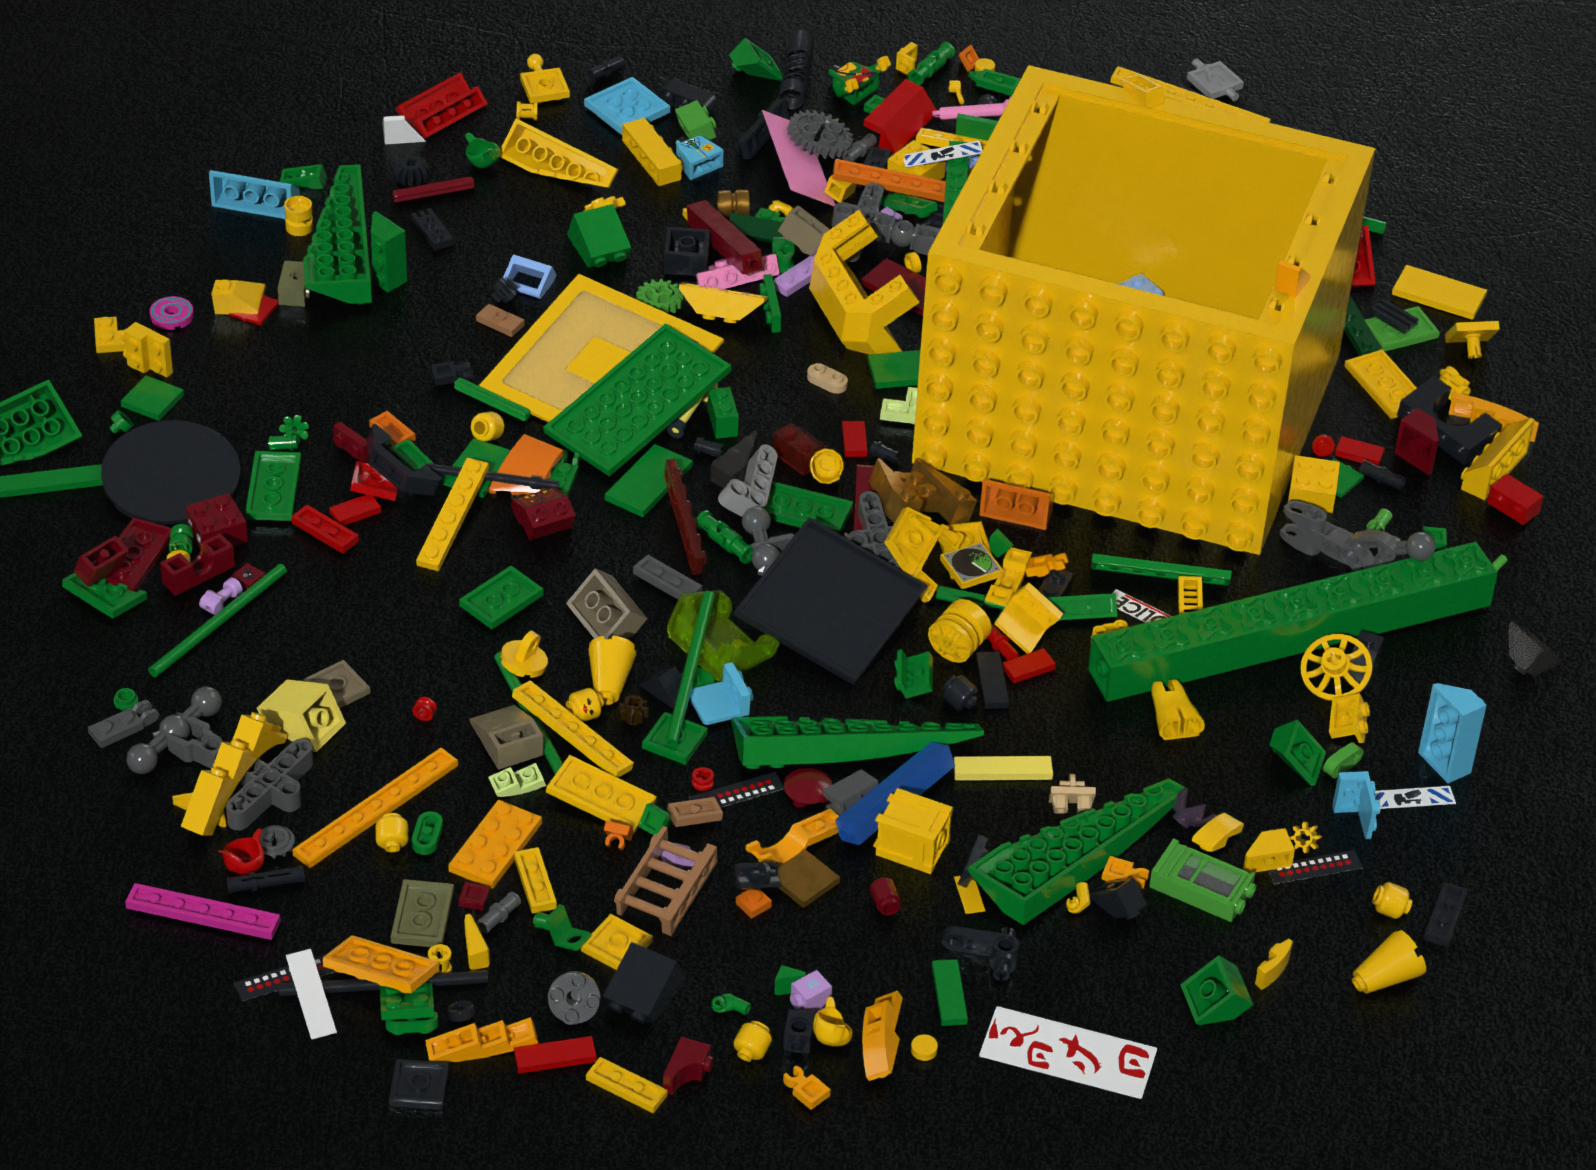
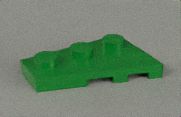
[62,573,147,619]

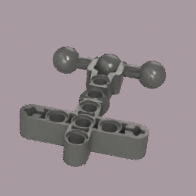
[831,183,941,262]
[742,491,900,576]
[126,686,313,831]

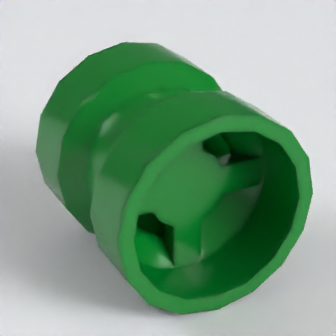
[169,524,194,554]

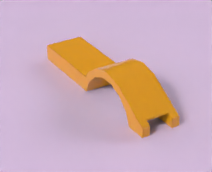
[746,808,839,867]

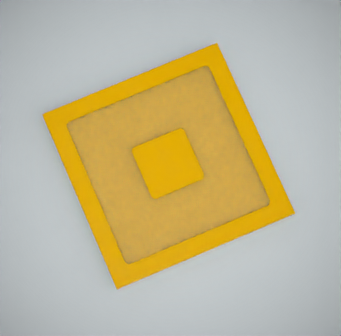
[479,274,724,422]

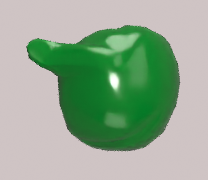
[465,133,500,169]

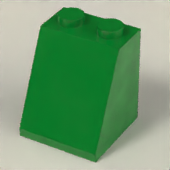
[567,204,631,268]

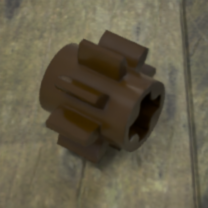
[619,695,649,725]

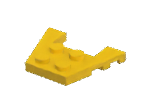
[884,507,965,603]

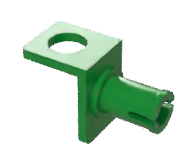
[533,904,591,951]

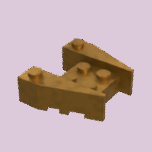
[869,458,977,524]

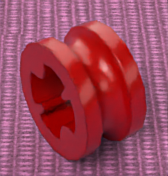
[412,697,437,721]
[692,767,714,791]

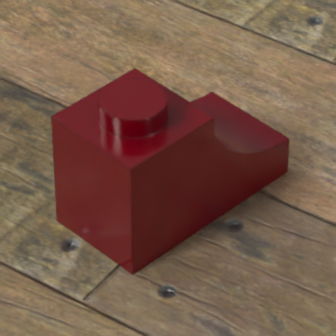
[663,1037,714,1095]

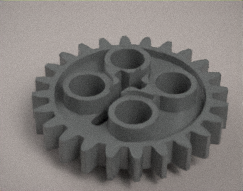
[787,110,853,159]

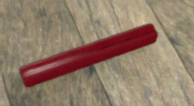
[393,176,474,203]

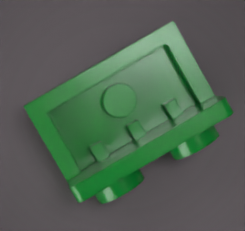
[894,649,933,699]

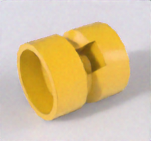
[284,196,313,236]

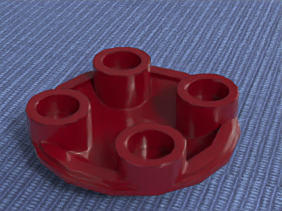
[784,768,832,807]

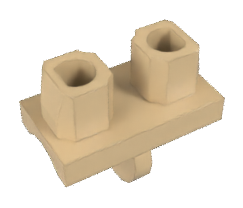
[1049,774,1096,814]

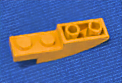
[862,991,903,1081]

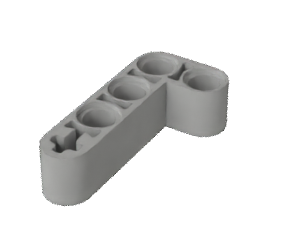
[718,444,777,516]

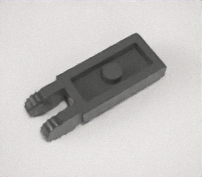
[88,700,160,748]

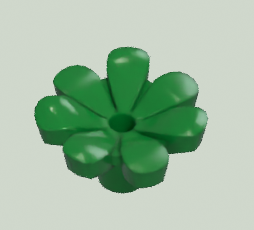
[279,415,309,444]

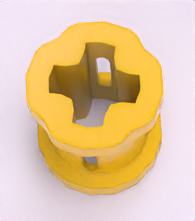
[516,101,538,120]
[428,944,452,973]

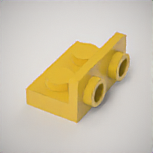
[1329,693,1370,743]

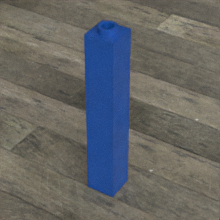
[835,742,955,845]

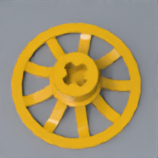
[1301,634,1372,701]

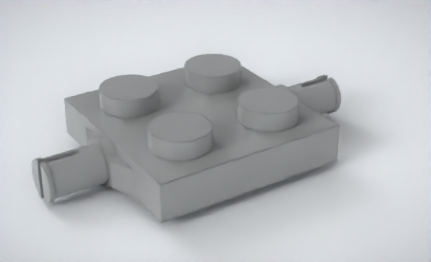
[1187,58,1244,101]

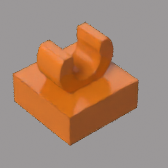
[604,821,634,850]

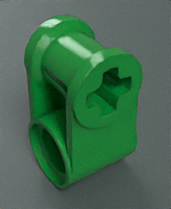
[772,237,795,273]

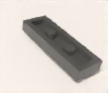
[633,555,702,605]

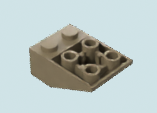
[778,206,830,256]
[470,705,543,770]

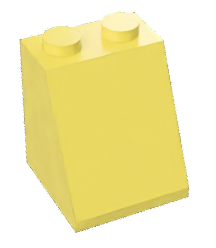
[257,680,346,752]

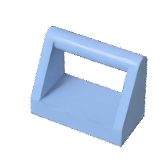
[503,255,556,299]

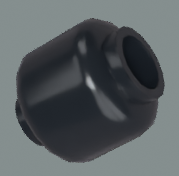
[942,675,978,711]

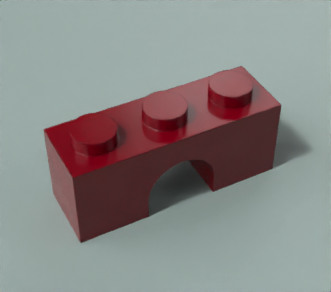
[160,533,235,596]

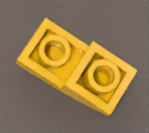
[1192,813,1244,852]
[1255,939,1293,990]

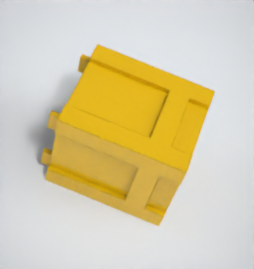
[873,788,953,874]

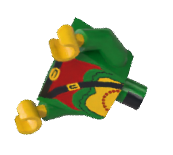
[829,56,891,105]

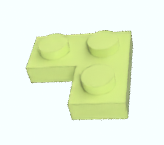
[880,387,918,424]

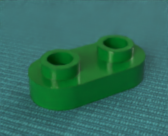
[412,811,443,855]
[385,1011,438,1035]

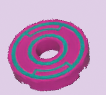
[150,296,194,330]

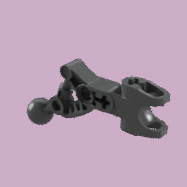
[1280,500,1436,571]

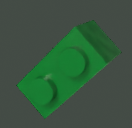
[707,387,739,439]

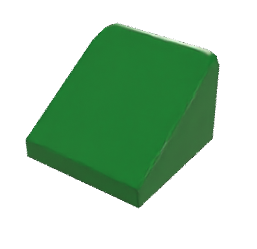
[775,965,806,995]

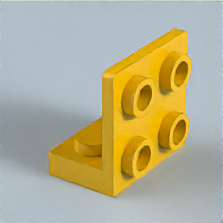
[995,583,1063,654]

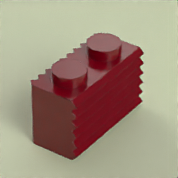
[74,536,129,587]

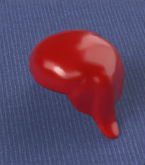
[218,829,264,875]

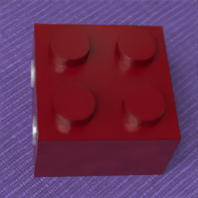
[185,493,248,549]

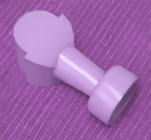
[199,577,243,615]

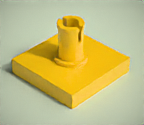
[1445,321,1499,359]

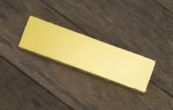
[953,756,1053,780]

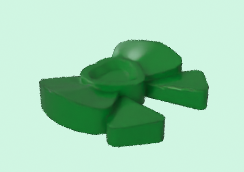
[680,667,715,689]

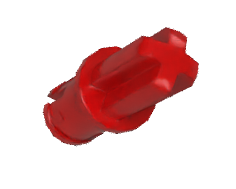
[987,623,1019,660]

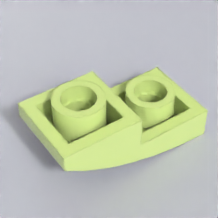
[488,763,546,797]

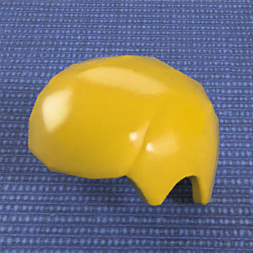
[809,448,844,484]

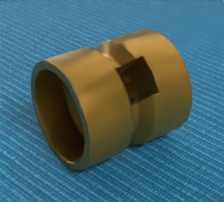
[718,190,749,218]

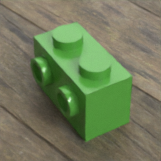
[675,100,716,140]

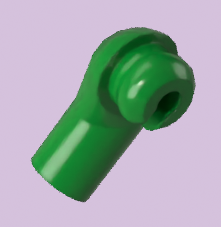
[711,993,751,1015]

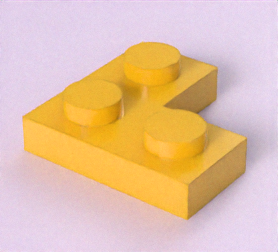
[584,196,626,211]
[94,317,125,353]

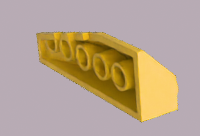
[500,119,618,188]

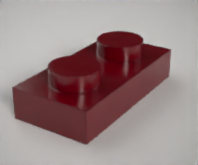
[333,422,368,463]

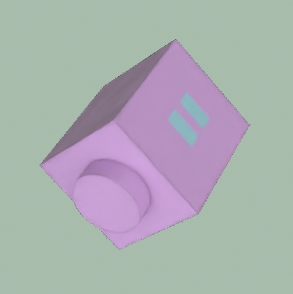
[790,970,832,1012]

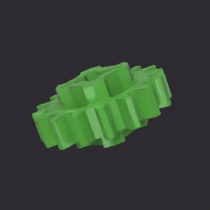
[636,279,683,314]

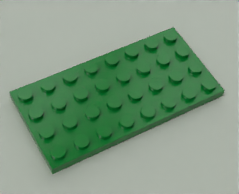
[543,323,731,477]

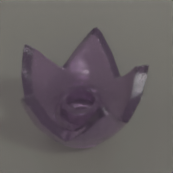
[1172,788,1217,829]

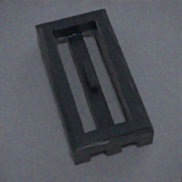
[1370,299,1419,334]

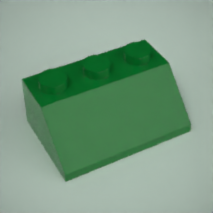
[371,211,407,292]

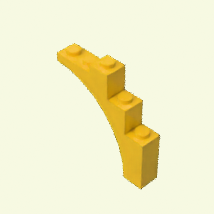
[181,712,288,836]

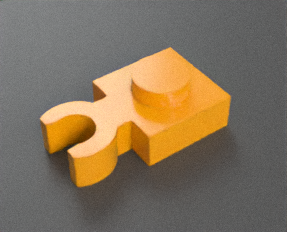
[1025,553,1068,577]
[1102,856,1149,889]
[783,1066,831,1110]

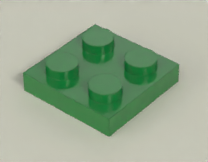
[380,982,434,1020]

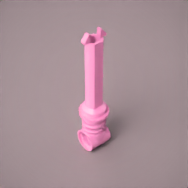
[933,96,1012,120]

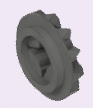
[260,825,295,859]

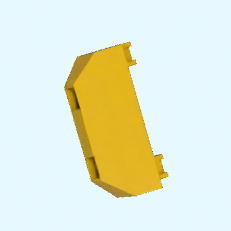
[809,210,920,354]

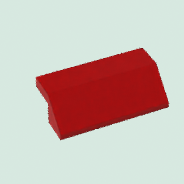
[395,72,488,138]
[863,79,937,155]

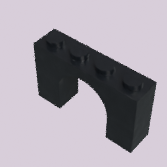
[1397,376,1503,465]

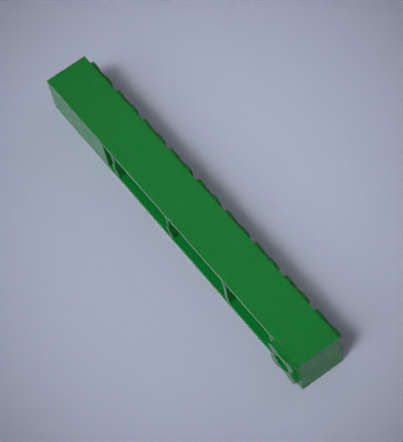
[1088,542,1498,702]

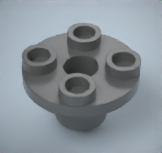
[548,971,601,1025]

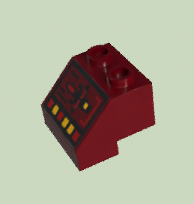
[511,487,576,541]

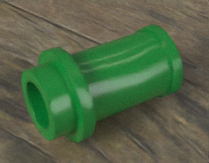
[269,433,298,451]

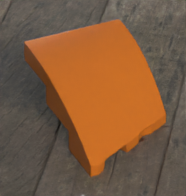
[489,434,563,495]

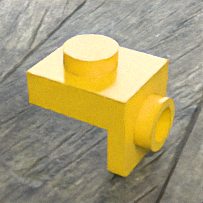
[896,42,918,75]

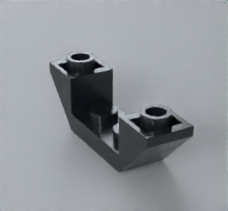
[366,424,442,496]

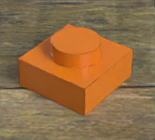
[736,889,772,919]

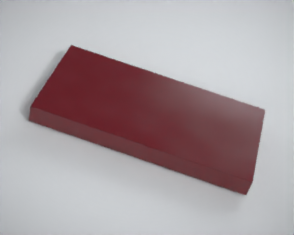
[861,258,926,316]
[104,517,172,592]

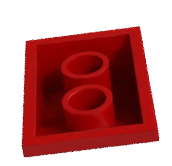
[1351,226,1376,287]

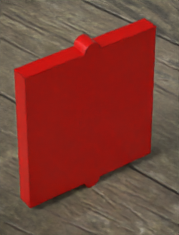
[229,294,279,326]

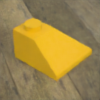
[212,280,266,314]

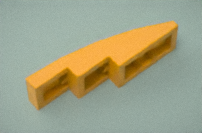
[1449,392,1539,442]
[425,1017,538,1062]

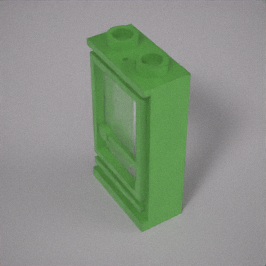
[1150,838,1256,922]

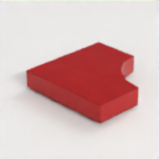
[350,461,398,501]

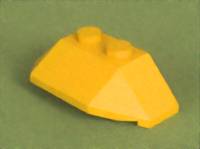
[679,282,768,323]

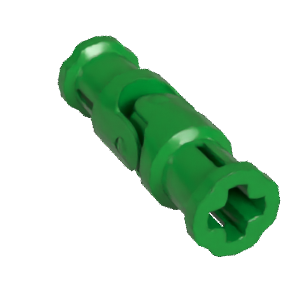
[908,42,955,85]
[695,510,754,564]

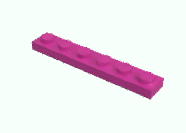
[125,883,281,940]

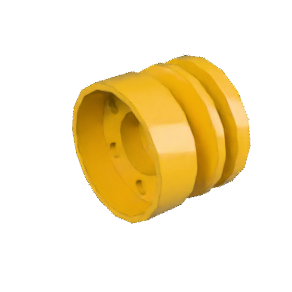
[928,599,992,663]

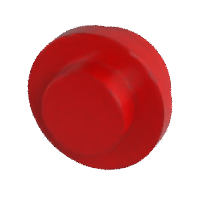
[1312,435,1335,456]

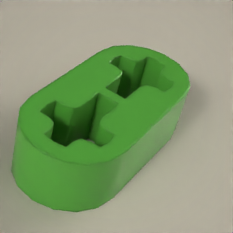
[1323,742,1363,778]

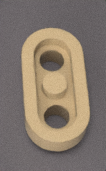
[807,363,848,394]

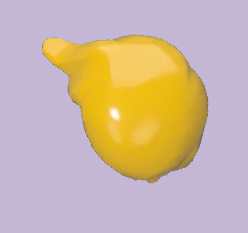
[813,996,853,1046]

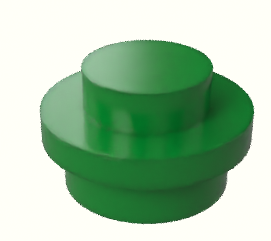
[113,688,138,711]

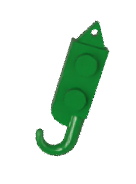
[968,69,1021,96]

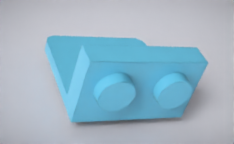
[689,662,753,725]
[1332,771,1380,839]

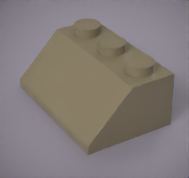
[566,568,647,639]

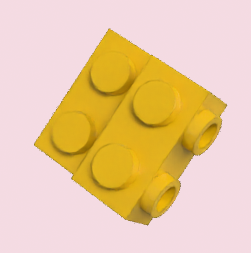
[121,322,173,377]

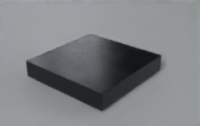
[389,1059,449,1110]

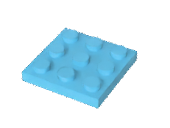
[584,77,670,135]

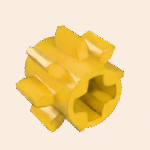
[1445,375,1470,401]
[1289,822,1322,853]

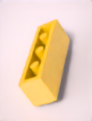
[622,118,683,186]

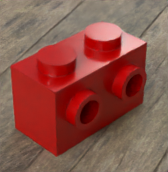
[1487,474,1543,525]

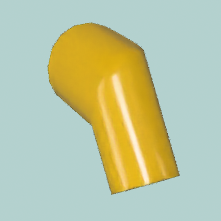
[769,200,793,217]
[1066,882,1090,914]

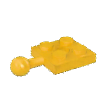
[520,54,570,103]

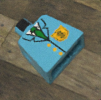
[676,136,724,180]

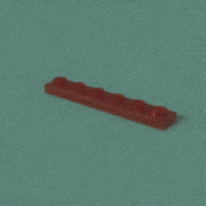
[664,459,706,575]

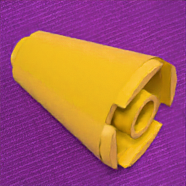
[588,636,636,705]
[1352,930,1426,993]

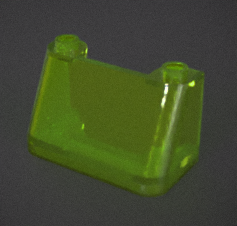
[667,590,780,681]

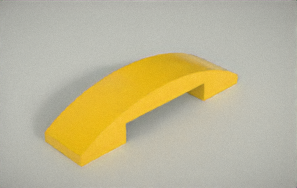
[985,547,1032,606]

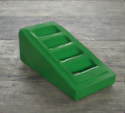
[280,164,327,189]

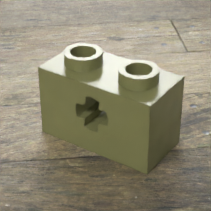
[278,261,311,307]

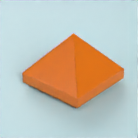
[958,45,979,72]

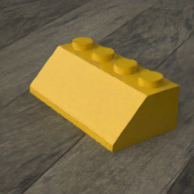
[1461,418,1534,500]

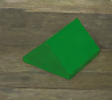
[956,113,998,141]

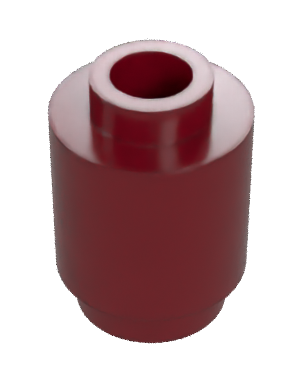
[870,877,901,915]

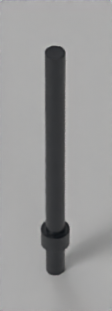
[425,463,559,490]

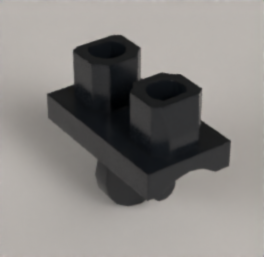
[733,862,781,890]

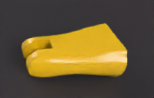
[1151,679,1205,740]

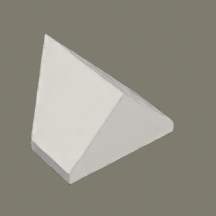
[382,116,426,144]

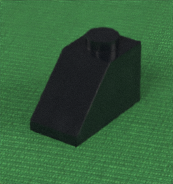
[1344,630,1384,688]
[1089,878,1147,920]

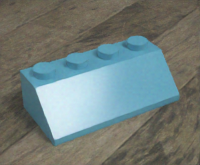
[209,170,300,219]
[1418,683,1487,783]

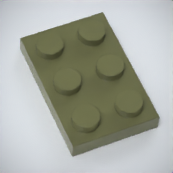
[391,879,454,947]

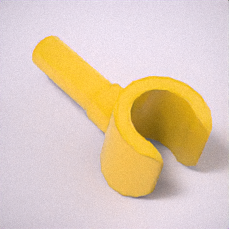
[949,80,965,104]

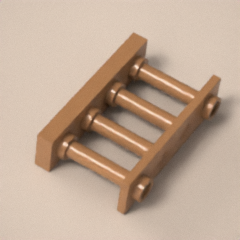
[614,826,717,936]

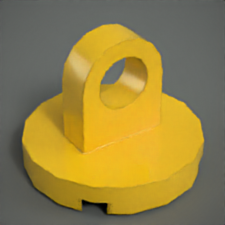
[500,631,548,678]

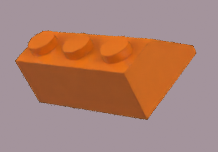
[979,479,1054,530]

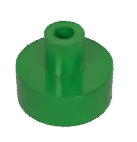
[110,410,134,434]

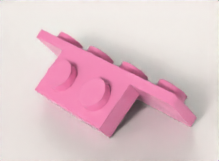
[696,254,780,289]

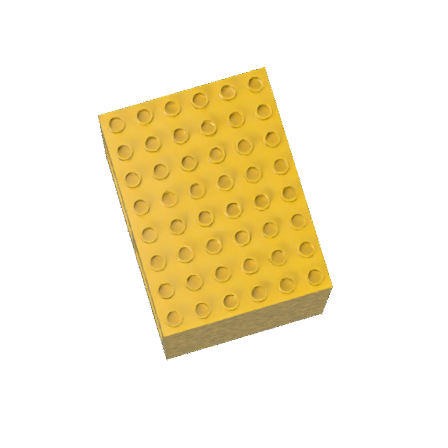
[912,65,1375,555]

